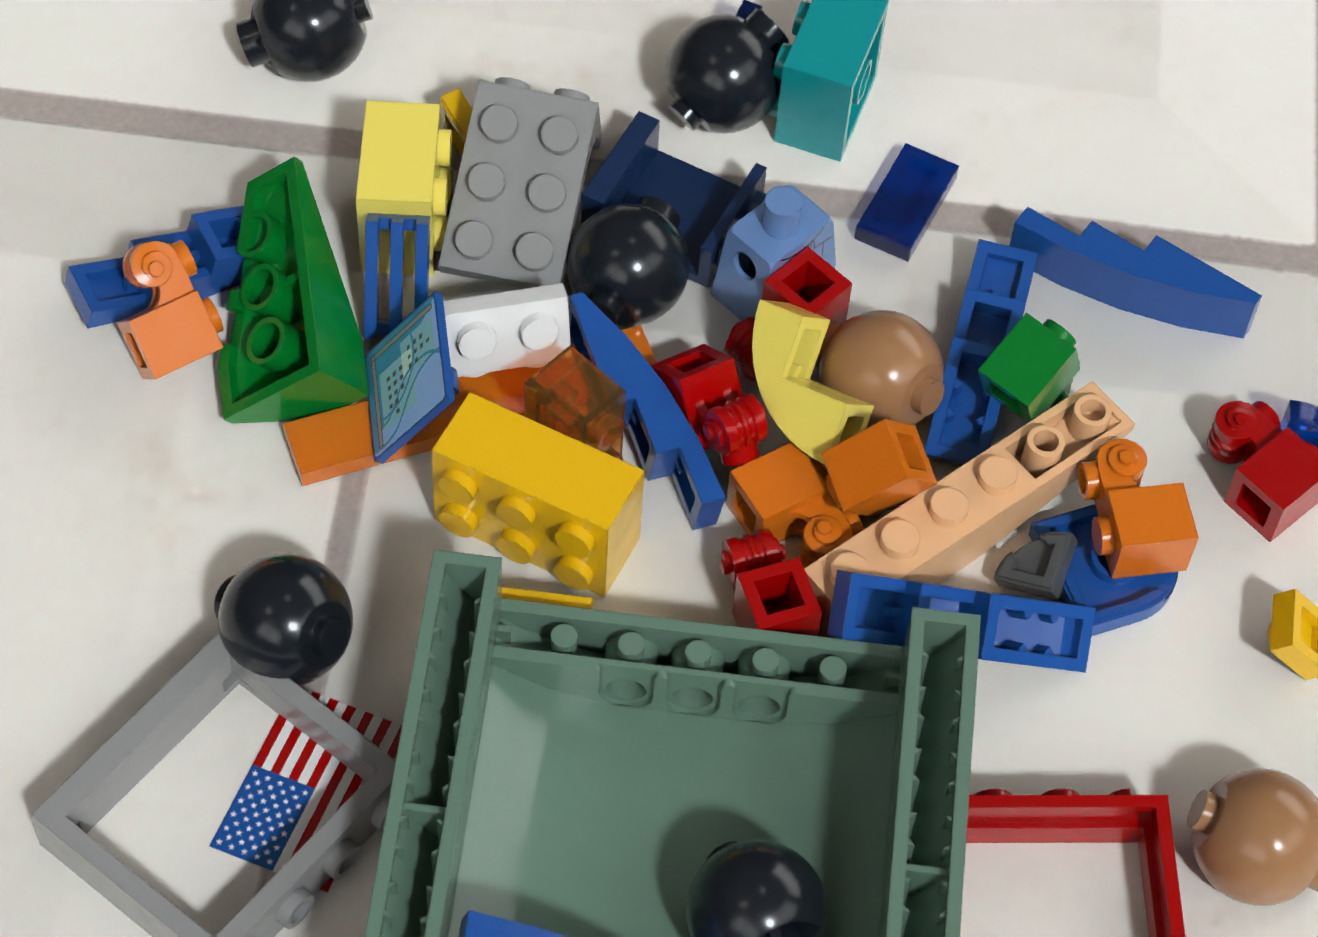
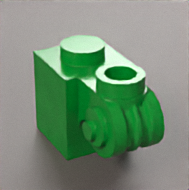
[978,312,1080,423]

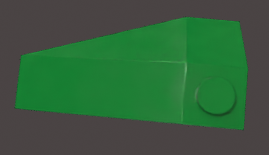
[218,157,369,424]

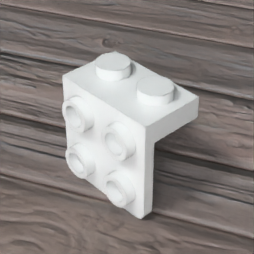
[443,283,571,377]

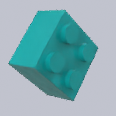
[769,0,889,162]

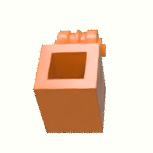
[116,240,224,380]
[821,419,938,517]
[1077,439,1199,579]
[726,442,864,568]

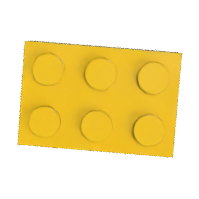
[431,392,645,597]

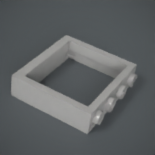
[31,633,396,937]

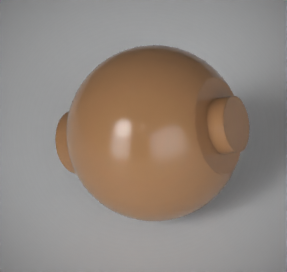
[815,310,944,429]
[1187,768,1318,906]

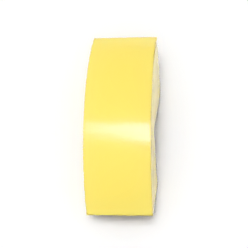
[752,299,874,464]

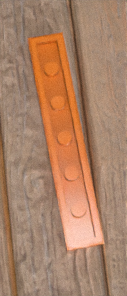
[283,325,657,486]

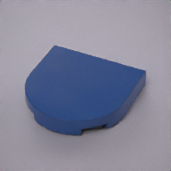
[1029,504,1178,636]

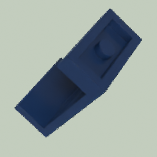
[581,111,767,288]

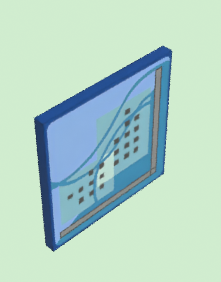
[364,291,460,464]

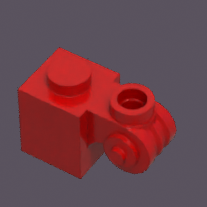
[724,246,852,381]
[650,344,768,466]
[1207,401,1318,542]
[719,528,822,636]

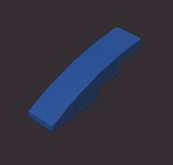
[64,206,244,329]
[1009,207,1262,338]
[925,239,1038,466]
[568,292,726,530]
[827,570,1096,673]

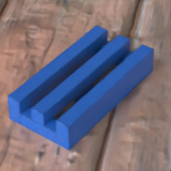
[364,213,430,339]

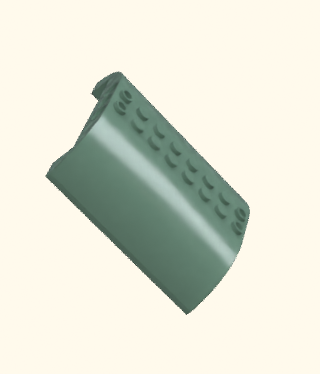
[364,549,981,937]

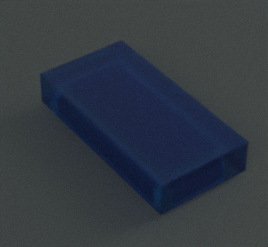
[854,143,959,262]

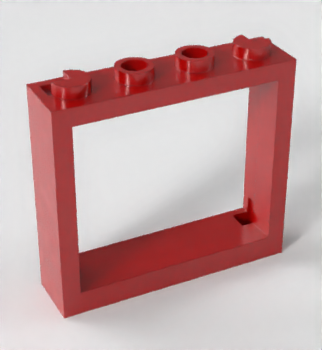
[966,788,1185,937]

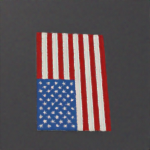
[209,687,402,893]

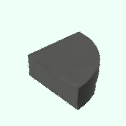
[993,532,1078,600]

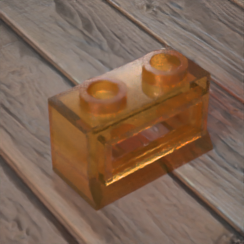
[524,345,626,461]

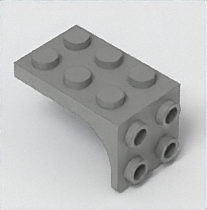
[438,77,602,288]

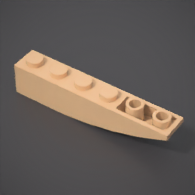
[804,381,1135,639]

